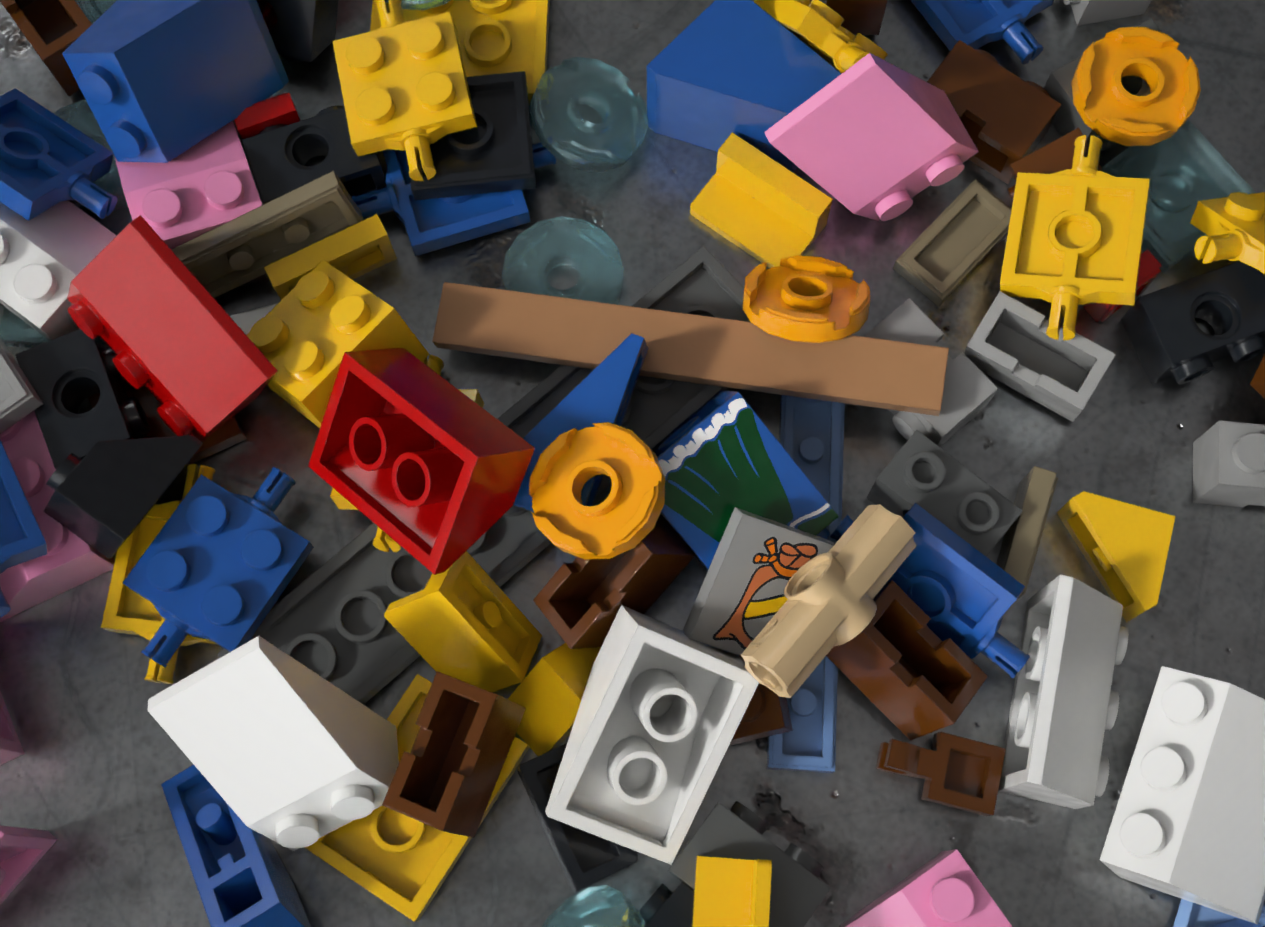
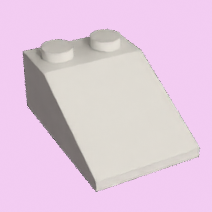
[545,605,759,865]
[148,636,399,851]

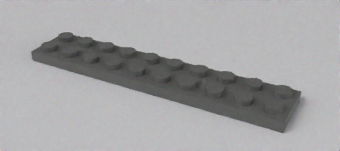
[217,246,750,705]

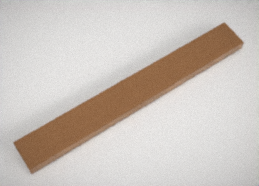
[432,282,949,416]

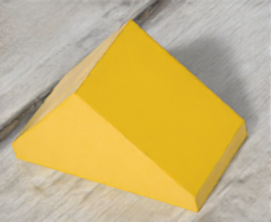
[1057,491,1176,622]
[508,643,601,756]

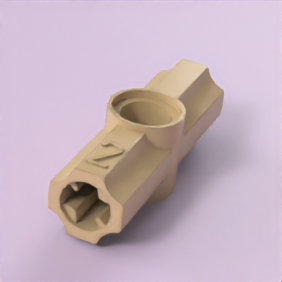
[741,504,917,698]

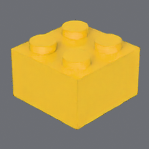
[247,260,429,428]

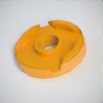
[1071,27,1201,146]
[743,255,870,343]
[529,422,665,560]

